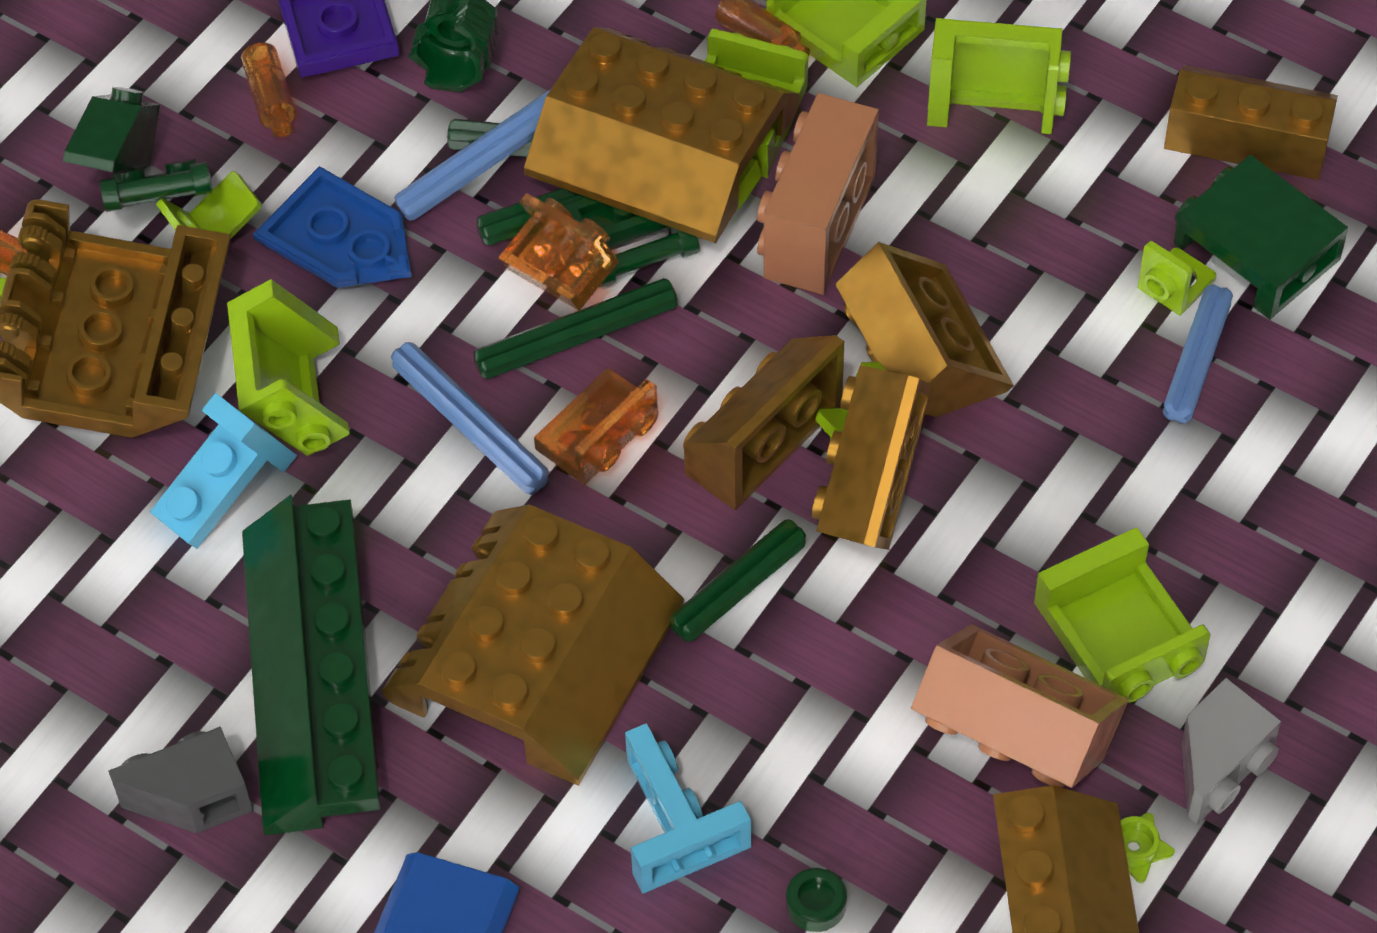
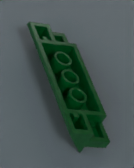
[242,494,380,836]

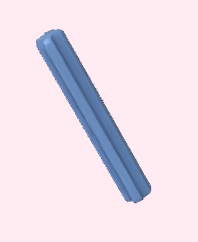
[394,89,551,221]
[391,342,549,495]

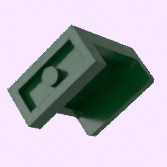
[1174,154,1348,320]

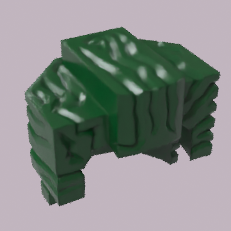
[408,0,499,92]

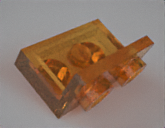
[498,193,619,311]
[534,368,659,485]

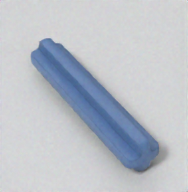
[1163,284,1233,424]

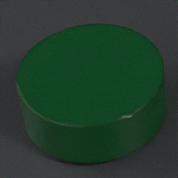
[786,868,847,932]

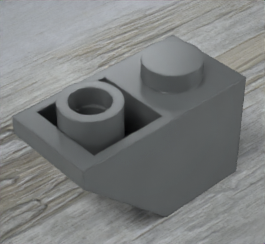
[108,726,253,834]

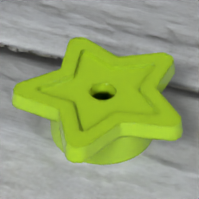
[1121,813,1175,883]

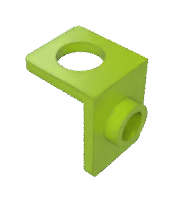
[156,171,262,239]
[1137,241,1216,316]

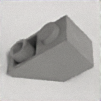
[1181,678,1281,825]

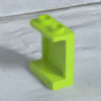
[766,0,926,88]
[927,18,1071,134]
[705,29,808,178]
[227,279,350,456]
[1034,527,1211,703]

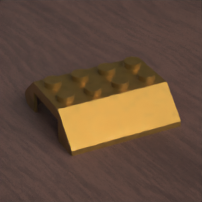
[524,27,800,243]
[0,199,231,438]
[382,504,684,786]

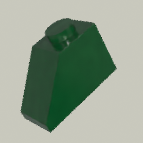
[63,87,160,172]

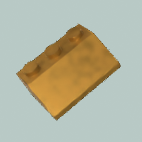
[1164,65,1338,180]
[835,242,1014,417]
[683,335,845,511]
[812,365,932,550]
[993,785,1139,933]

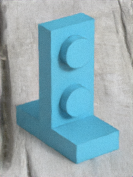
[150,393,297,549]
[625,723,751,894]

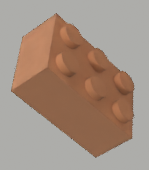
[757,93,879,295]
[910,624,1129,788]

